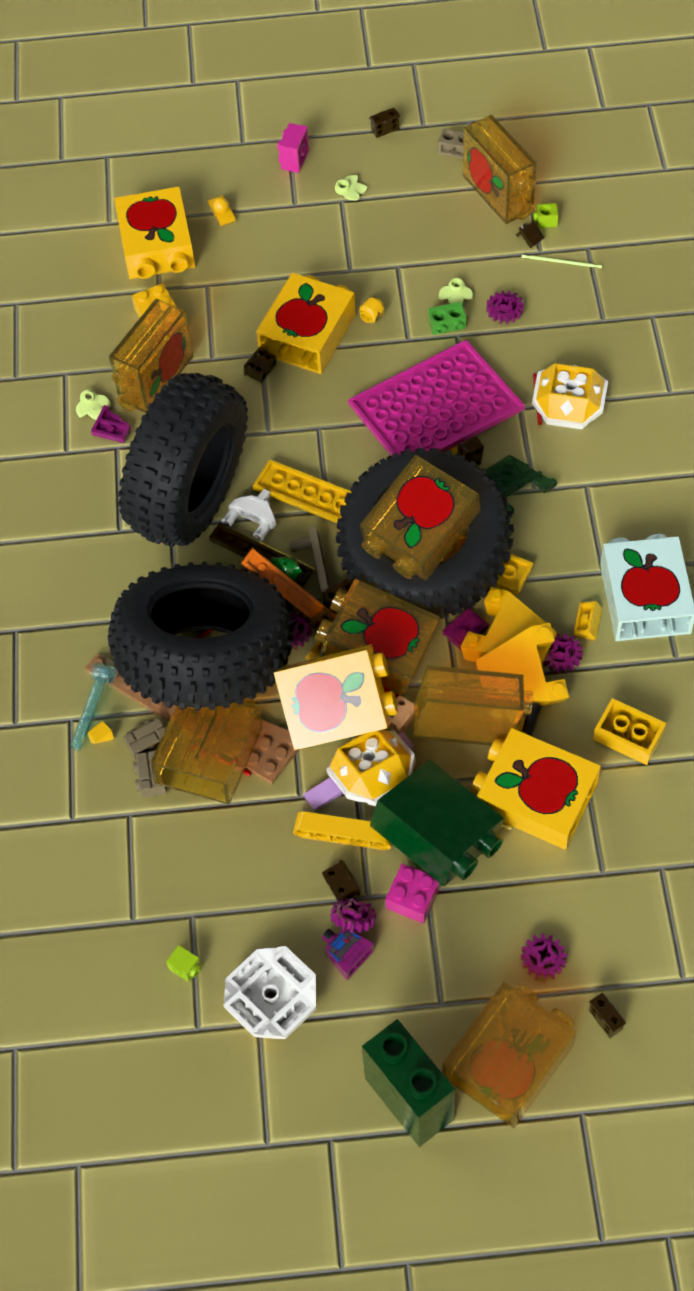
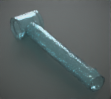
[70,663,116,751]

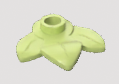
[335,175,367,201]
[438,278,473,304]
[76,390,111,420]

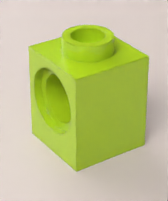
[533,203,558,228]
[166,945,201,982]

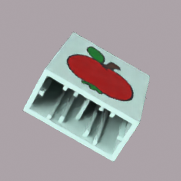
[600,534,694,641]

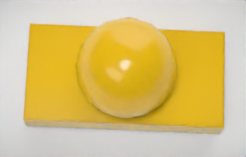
[208,195,236,226]

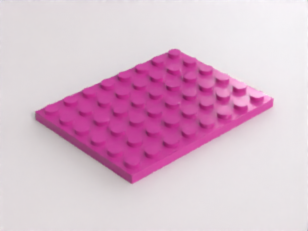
[348,340,525,457]

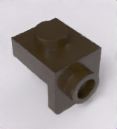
[516,221,545,248]

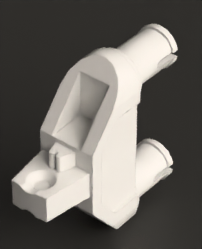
[221,489,276,541]

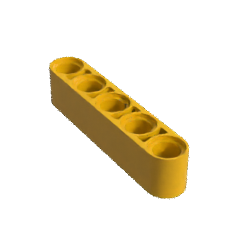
[293,812,392,850]

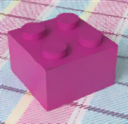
[277,123,309,173]
[385,864,440,924]

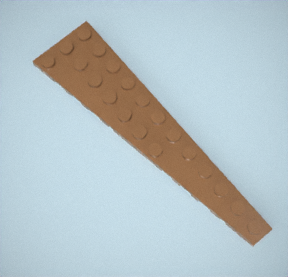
[85,654,300,785]

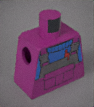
[322,929,374,980]

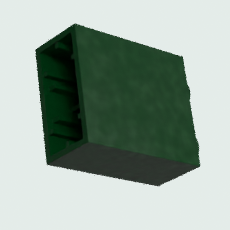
[370,759,504,886]
[362,1019,455,1147]

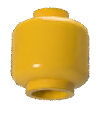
[359,297,384,323]

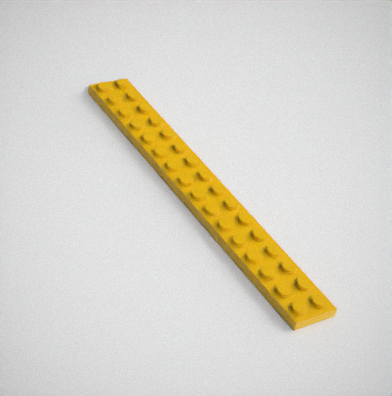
[253,459,534,596]

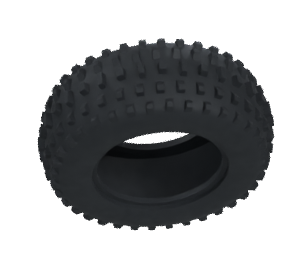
[118,373,248,546]
[335,448,514,621]
[108,562,294,711]

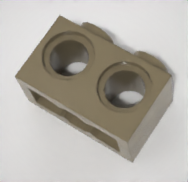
[438,128,474,159]

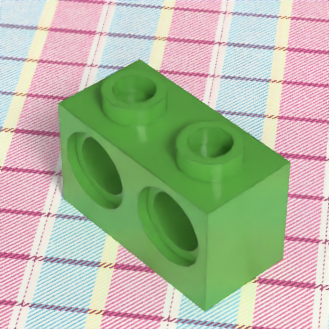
[428,302,466,335]

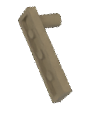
[289,527,330,594]

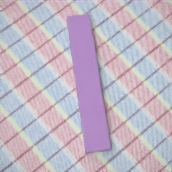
[303,732,414,812]

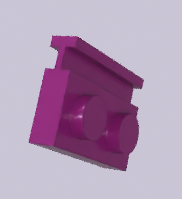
[442,608,489,651]

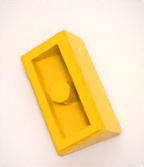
[573,601,602,640]

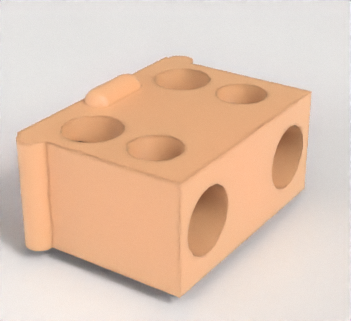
[388,695,419,734]

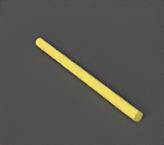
[259,541,317,572]

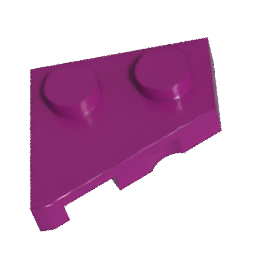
[91,405,131,444]

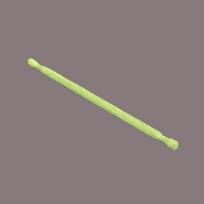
[522,254,602,268]

